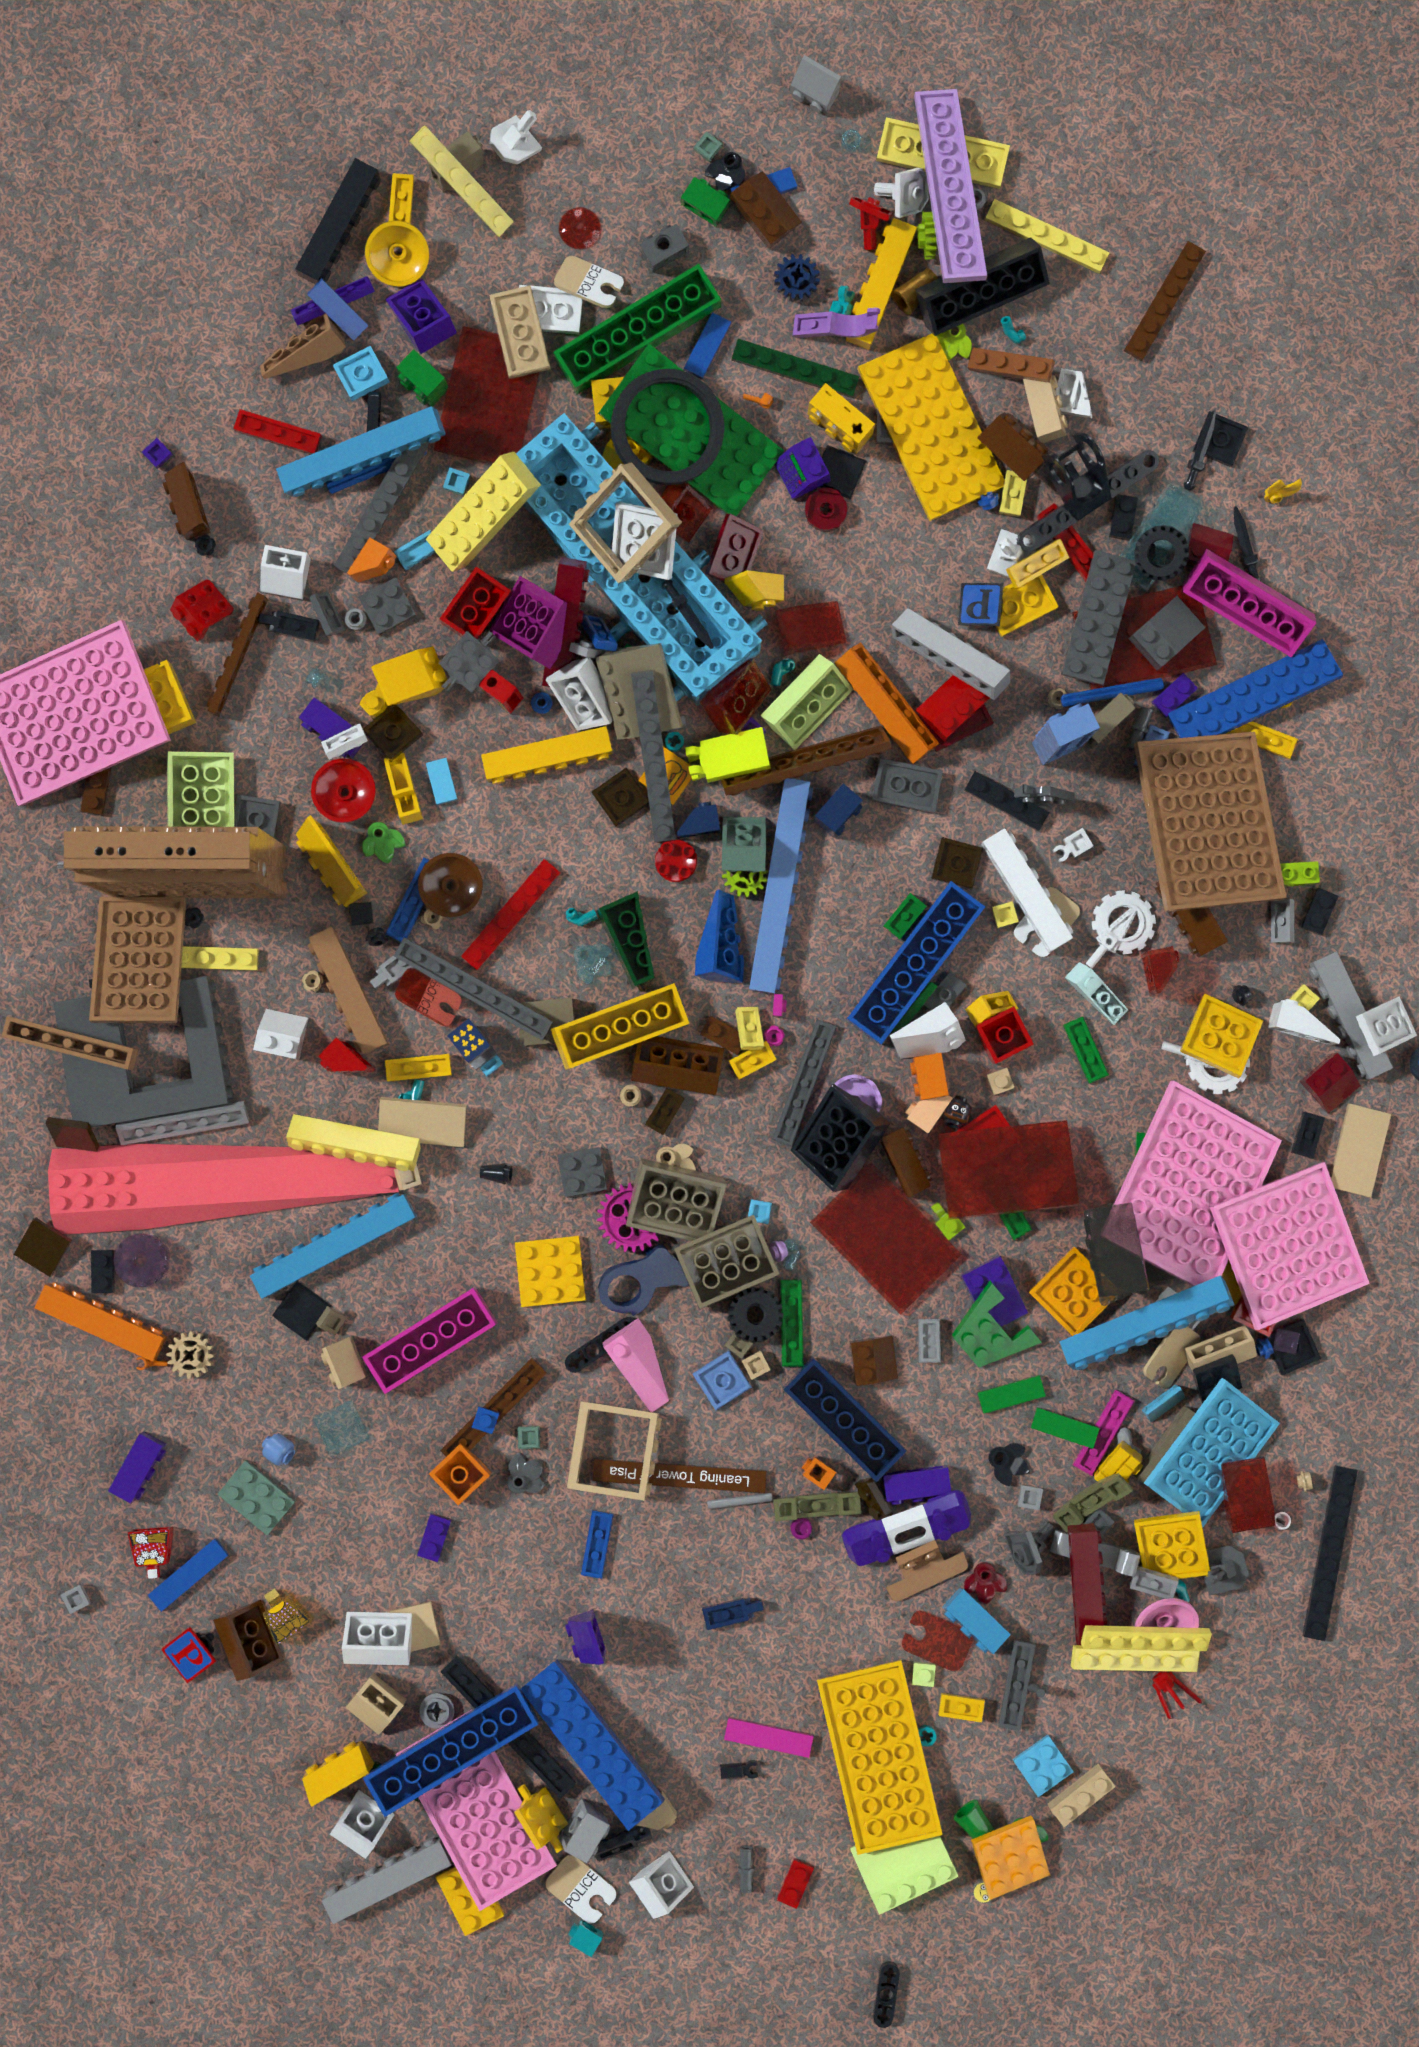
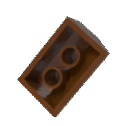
[729,171,802,249]
[977,412,1049,481]
[163,462,211,540]
[880,1127,932,1197]
[213,1600,284,1681]

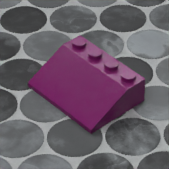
[488,576,567,669]

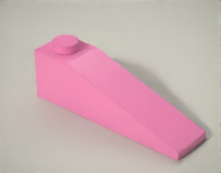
[603,1318,669,1412]

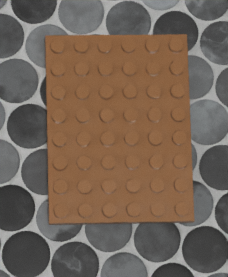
[1134,732,1287,912]

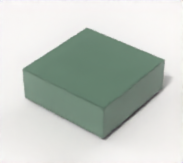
[693,131,723,162]
[518,1426,540,1449]

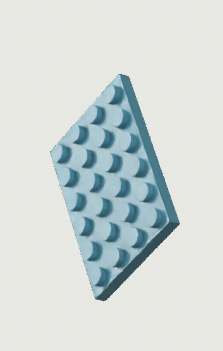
[1144,1378,1280,1527]

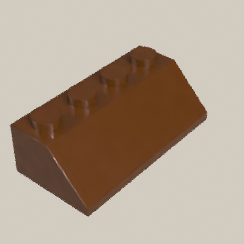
[1155,881,1228,957]
[631,1036,724,1095]

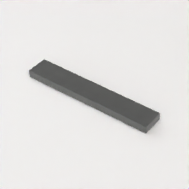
[772,1019,837,1147]

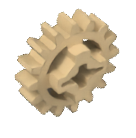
[166,1331,215,1379]

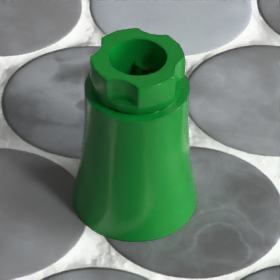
[953,1800,995,1839]

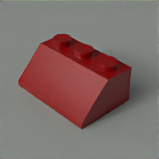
[439,567,512,639]
[915,675,991,742]
[318,1037,376,1073]

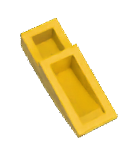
[384,753,423,825]

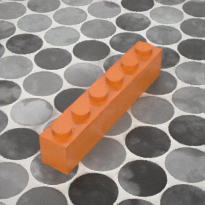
[835,642,939,764]
[34,1282,167,1362]

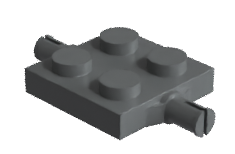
[438,631,500,693]
[1014,784,1075,806]

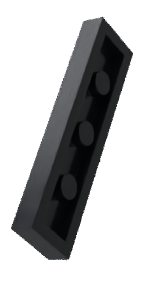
[964,771,1050,832]

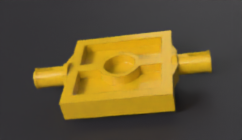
[514,1784,568,1853]

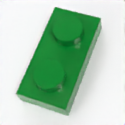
[883,893,927,940]

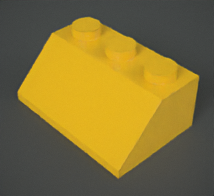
[302,1741,374,1807]

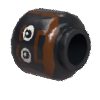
[941,1095,972,1129]

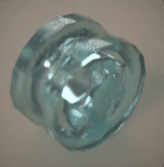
[841,129,861,151]
[305,667,326,689]

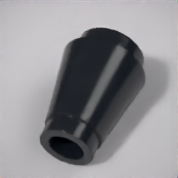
[480,1163,513,1185]

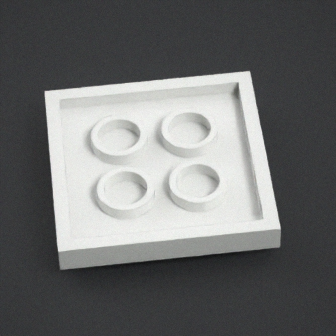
[612,502,678,580]

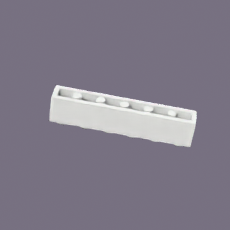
[981,828,1073,953]

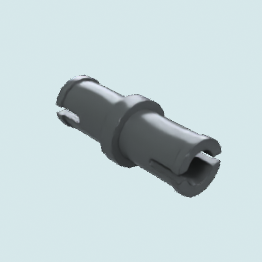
[1125,707,1154,751]
[738,1845,755,1893]

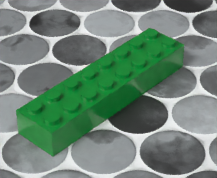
[553,264,721,395]

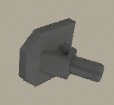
[1004,1521,1053,1575]
[1204,1545,1249,1596]

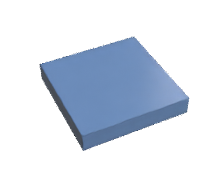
[692,1350,752,1411]

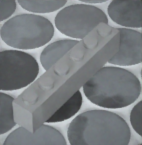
[892,608,1010,700]
[1309,951,1393,1080]
[321,1836,452,1924]

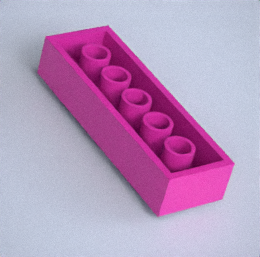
[1182,549,1317,657]
[362,1287,498,1394]

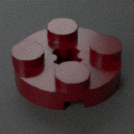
[805,488,848,532]

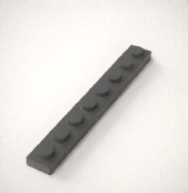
[334,442,431,574]
[631,670,676,842]
[394,937,554,1041]

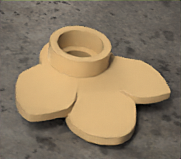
[656,1144,696,1171]

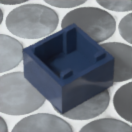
[813,783,863,837]

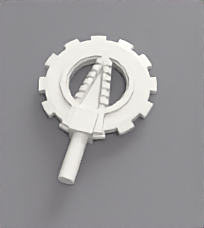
[1085,890,1156,969]
[1161,1041,1250,1094]

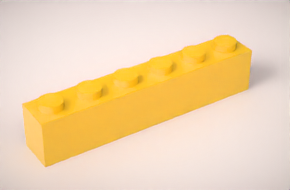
[846,218,917,350]
[481,726,613,785]

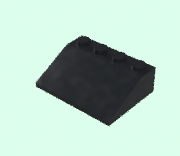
[790,1084,890,1192]

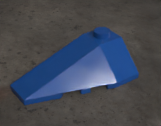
[695,890,744,983]

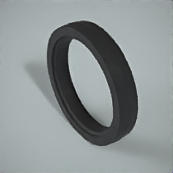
[611,369,724,485]

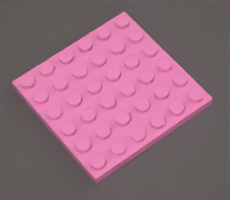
[1210,1162,1370,1330]

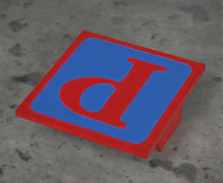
[161,1627,216,1683]

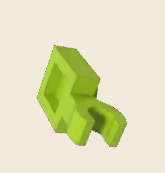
[930,1202,965,1241]

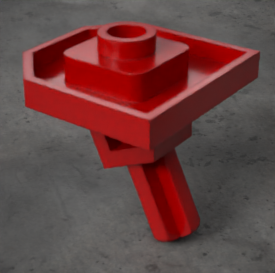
[849,197,894,250]

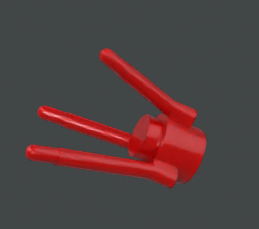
[1152,1671,1202,1719]

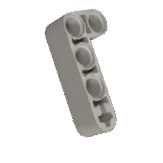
[1050,1530,1141,1577]

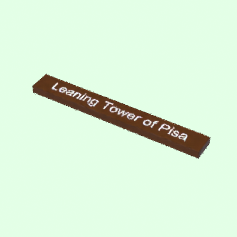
[592,1458,767,1493]

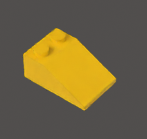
[371,646,448,706]

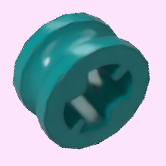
[665,732,684,752]
[918,1725,936,1747]

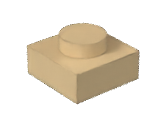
[986,1068,1014,1095]
[394,1164,422,1190]
[742,1350,771,1380]

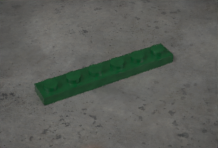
[731,339,859,398]

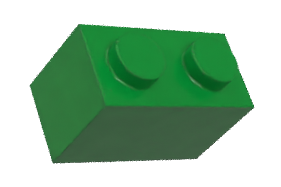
[681,177,730,227]

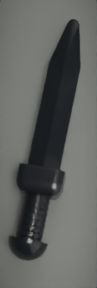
[1183,410,1216,491]
[1233,506,1262,581]
[662,579,713,649]

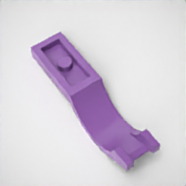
[793,307,880,338]

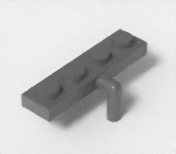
[998,1639,1045,1731]

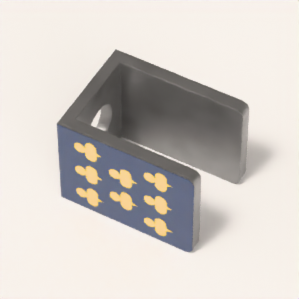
[447,1019,497,1070]

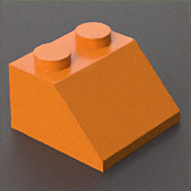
[910,1053,949,1100]
[429,1443,492,1506]

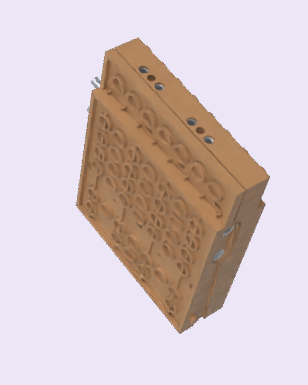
[57,826,287,898]

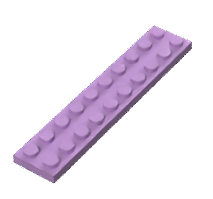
[914,89,987,283]

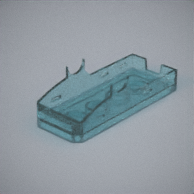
[1120,483,1203,594]

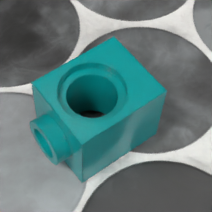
[568,1919,603,1957]

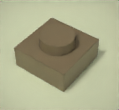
[316,1306,347,1335]
[724,1332,753,1359]

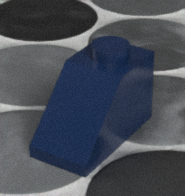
[677,802,720,839]

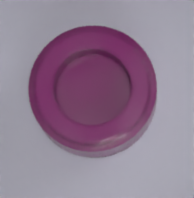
[790,1518,812,1539]

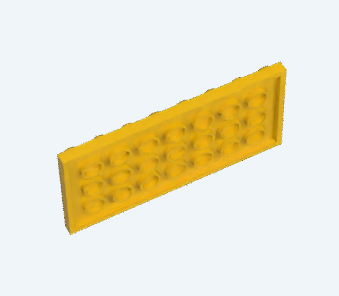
[857,333,1005,522]
[817,1660,943,1855]

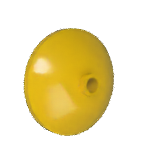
[365,220,429,286]

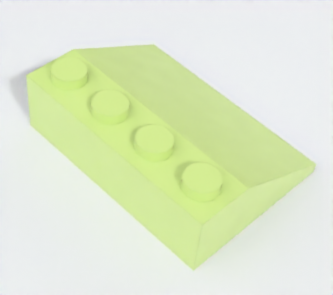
[167,751,234,827]
[850,1836,959,1915]

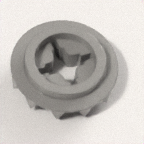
[419,1692,455,1729]

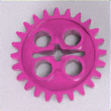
[597,1183,663,1253]

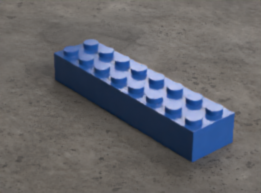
[846,881,985,1045]
[520,1659,665,1831]
[363,1683,539,1817]

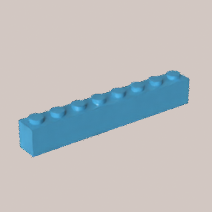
[276,406,446,497]
[250,1192,417,1299]
[1059,1275,1235,1370]

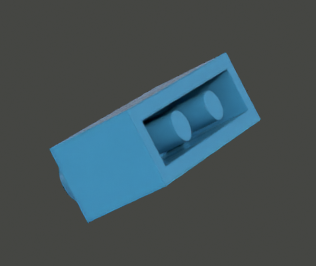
[942,1588,1011,1654]

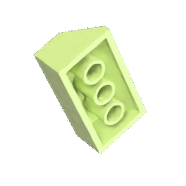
[760,654,854,750]

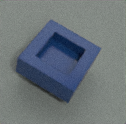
[472,1406,500,1434]

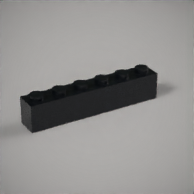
[295,158,381,285]

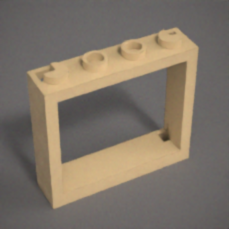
[569,462,682,584]
[567,1401,662,1501]

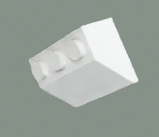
[546,657,612,731]
[342,1612,412,1665]

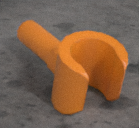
[743,393,774,409]
[136,1357,168,1370]

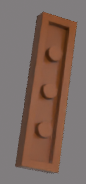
[967,347,1055,383]

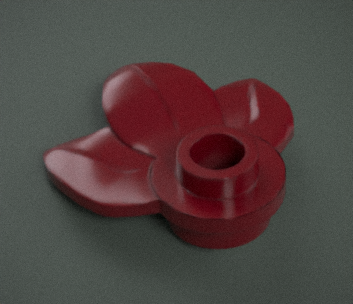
[964,1562,1007,1604]

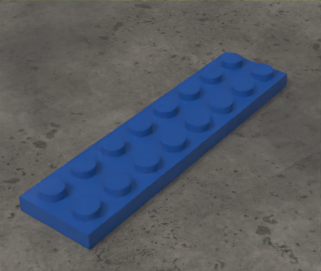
[1168,639,1343,738]

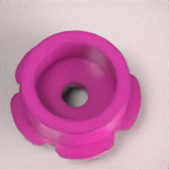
[763,1026,785,1047]

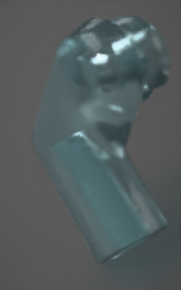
[783,1238,800,1272]

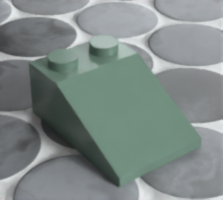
[722,816,766,873]

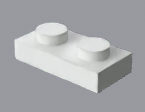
[321,723,368,760]

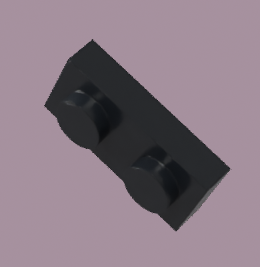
[1109,494,1138,541]
[1301,888,1338,936]
[1291,1112,1325,1159]
[91,1250,115,1294]

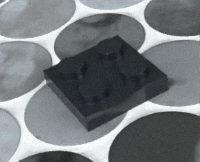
[1193,1354,1243,1404]

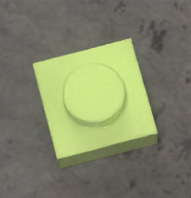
[912,1662,936,1687]

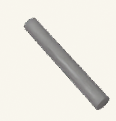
[707,1493,772,1509]

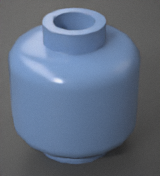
[262,1433,295,1466]

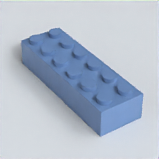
[1032,703,1100,765]

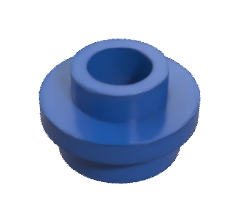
[978,491,999,510]
[531,692,552,714]
[1255,1338,1274,1359]

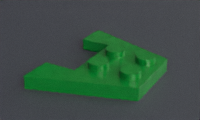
[952,1280,1042,1367]

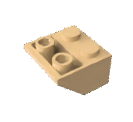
[321,1336,368,1389]
[345,1673,406,1735]

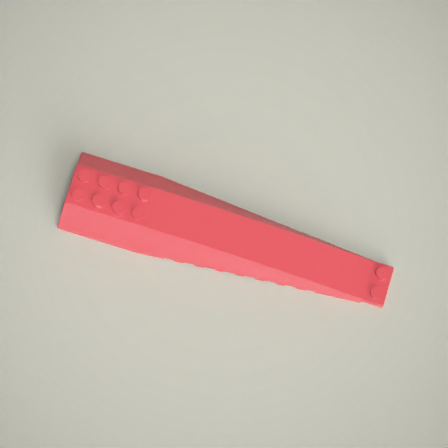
[48,1144,399,1234]

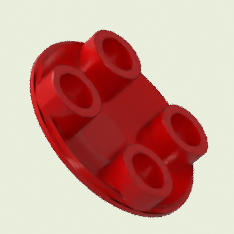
[655,840,698,882]

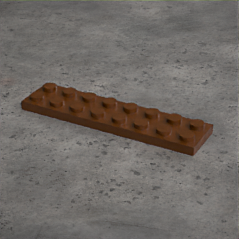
[720,725,892,796]

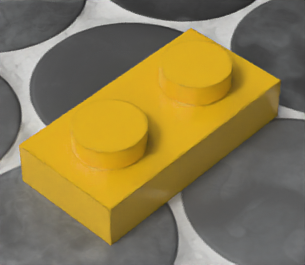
[729,1041,777,1080]
[938,1693,985,1723]

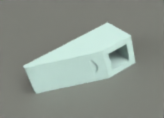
[1065,962,1128,1025]

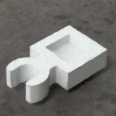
[1053,828,1093,862]

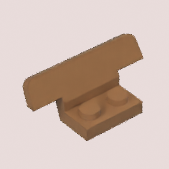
[886,1540,968,1601]

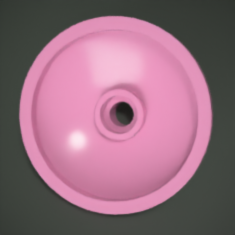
[1135,1598,1199,1628]

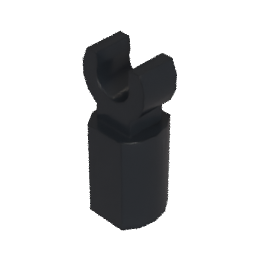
[720,1760,758,1780]

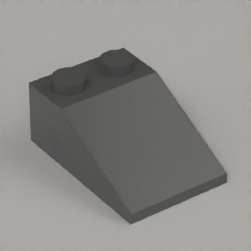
[1128,596,1205,670]

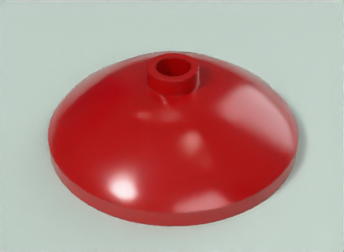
[311,758,376,823]

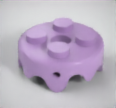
[834,1074,882,1112]

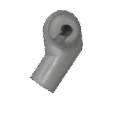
[1117,1428,1142,1454]

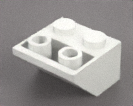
[260,545,311,600]

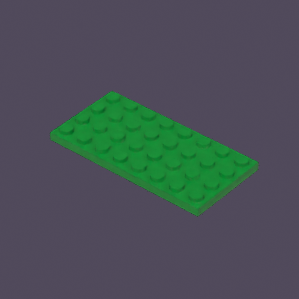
[598,344,784,516]

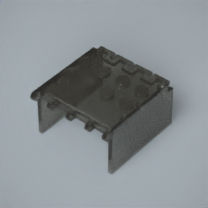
[1083,1201,1177,1306]

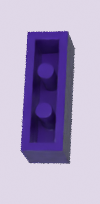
[298,697,368,759]
[108,1431,166,1504]
[883,1465,951,1505]

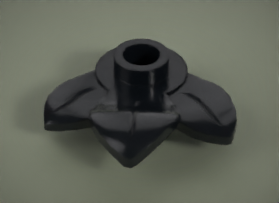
[705,152,745,191]
[988,1443,1029,1486]

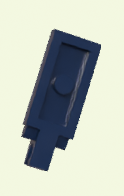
[702,1597,764,1630]

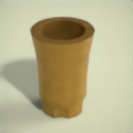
[891,268,938,315]

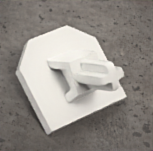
[489,110,542,164]
[874,168,929,218]
[986,529,1036,578]

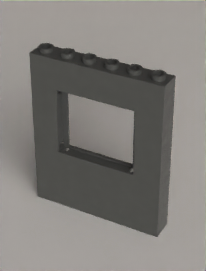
[53,976,234,1128]

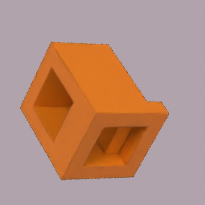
[801,1456,836,1490]

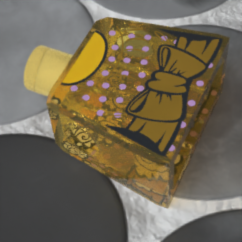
[263,1588,314,1645]

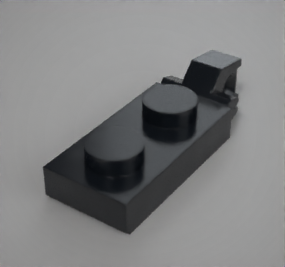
[258,610,320,642]
[594,1826,652,1862]

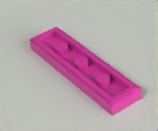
[1073,1390,1135,1476]
[724,1717,814,1758]

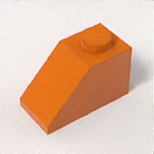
[347,537,397,582]

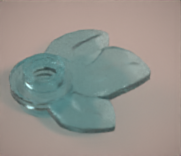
[574,943,612,984]

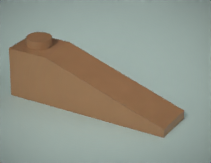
[260,313,346,379]

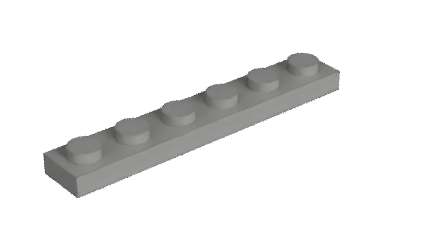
[116,1101,249,1145]

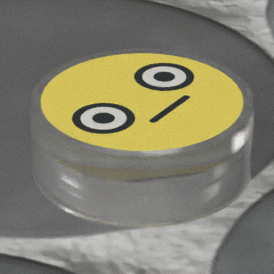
[972,1879,992,1904]

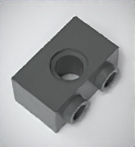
[640,223,689,273]

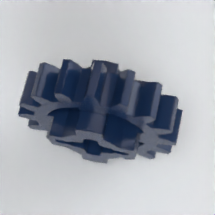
[774,254,820,302]

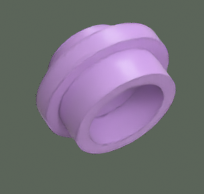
[769,1241,788,1262]

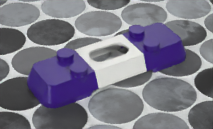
[842,1490,971,1566]

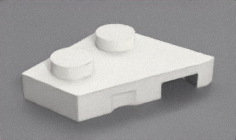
[1056,369,1092,419]

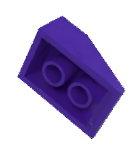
[385,278,457,354]
[960,1255,1028,1327]
[565,1610,606,1665]

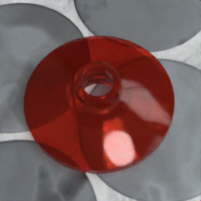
[559,207,601,249]

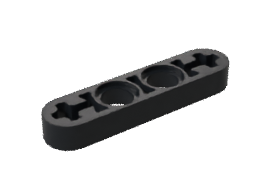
[565,1317,636,1373]

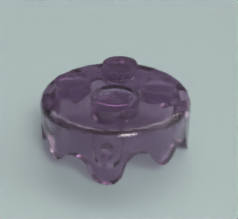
[114,1233,170,1288]

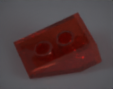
[775,601,847,656]
[700,658,772,735]
[1221,1456,1276,1533]

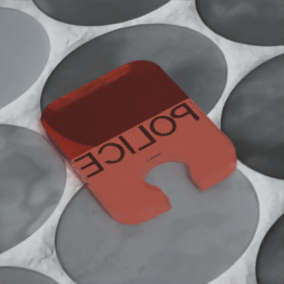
[395,968,462,1027]
[902,1610,973,1671]

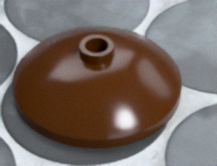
[418,853,483,917]

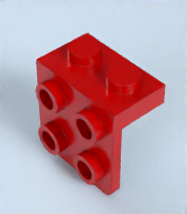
[170,579,234,642]

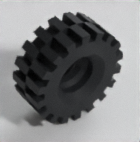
[727,1287,783,1343]

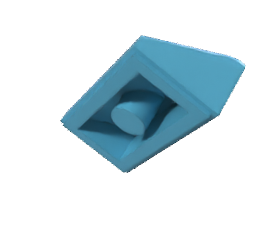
[1142,1385,1185,1422]

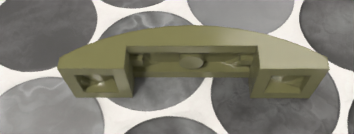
[1053,1473,1133,1532]
[773,1492,861,1522]

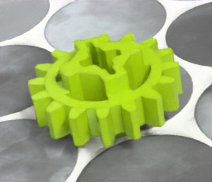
[917,211,938,260]
[722,863,768,898]

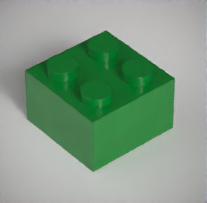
[396,349,449,407]

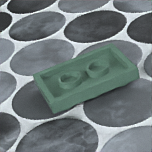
[218,1460,296,1535]

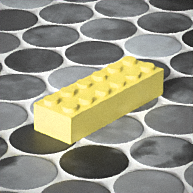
[426,451,541,572]

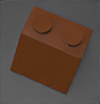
[850,1335,898,1386]

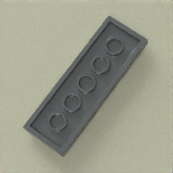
[1061,550,1136,686]

